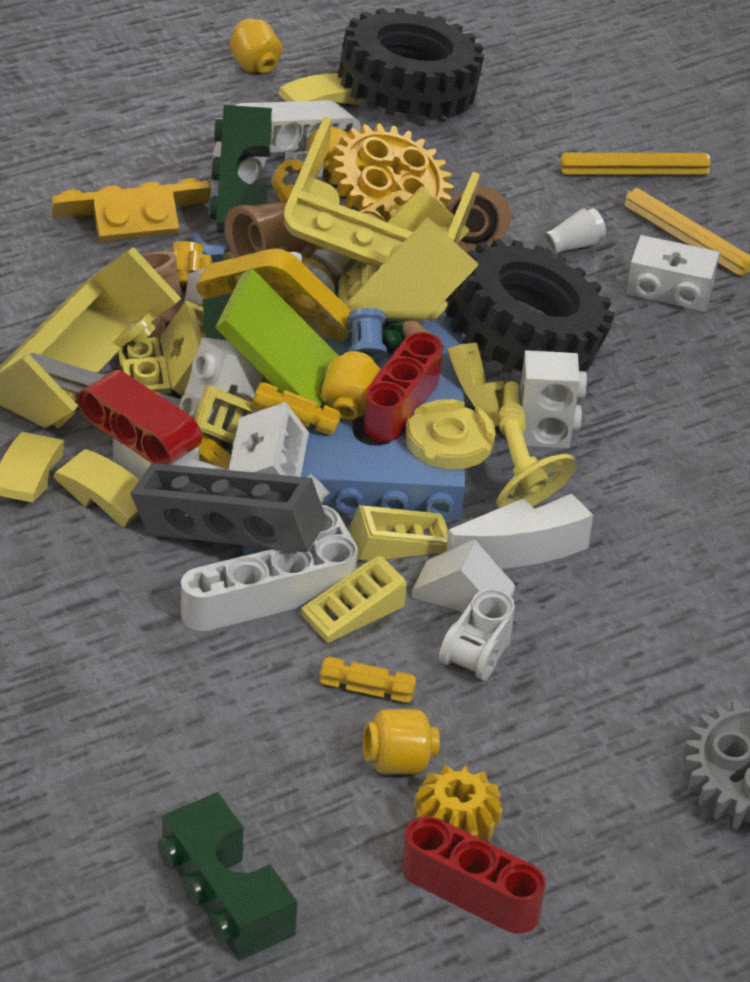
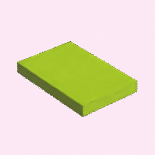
[215,268,339,408]

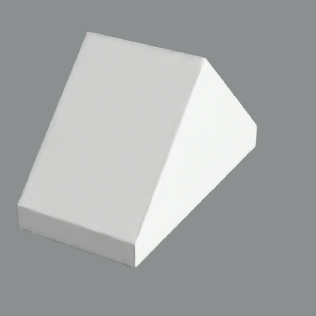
[411,539,515,612]

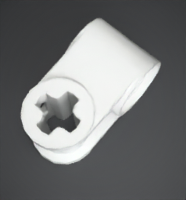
[439,589,515,681]

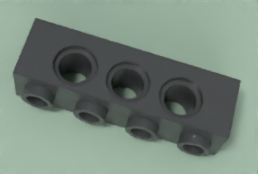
[130,463,327,552]

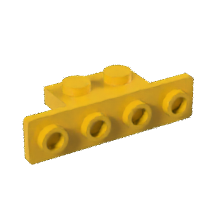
[51,178,212,242]

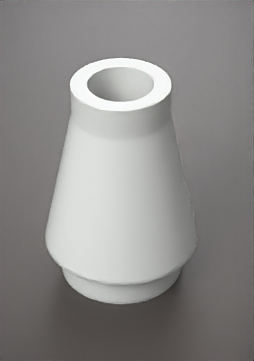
[544,208,606,255]

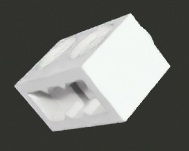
[520,351,587,448]

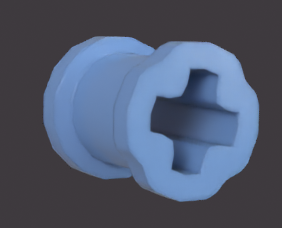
[347,308,387,363]

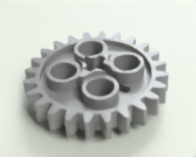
[683,699,750,829]

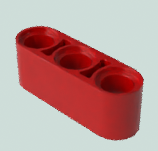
[364,332,443,442]
[77,370,202,465]
[402,816,546,933]

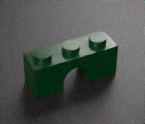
[209,105,272,232]
[158,792,297,961]

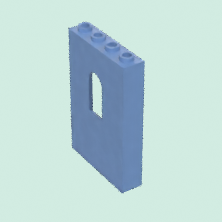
[301,315,465,520]

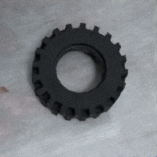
[338,8,485,120]
[445,239,614,374]

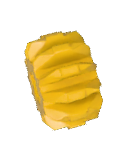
[414,764,502,843]

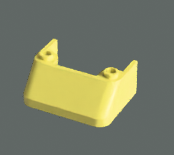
[284,116,480,268]
[339,186,478,323]
[0,247,181,429]

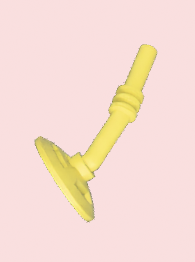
[496,381,577,509]

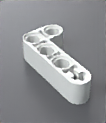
[213,100,361,185]
[181,505,358,631]

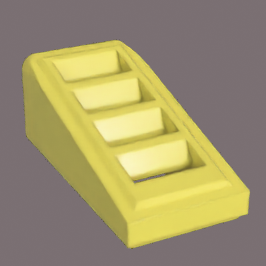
[194,385,261,446]
[349,505,448,561]
[300,556,407,643]

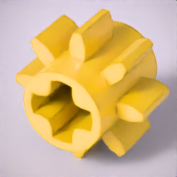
[163,241,212,289]

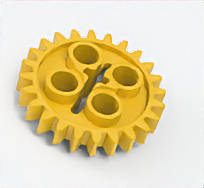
[327,123,453,222]

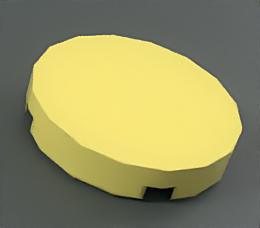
[405,399,495,470]

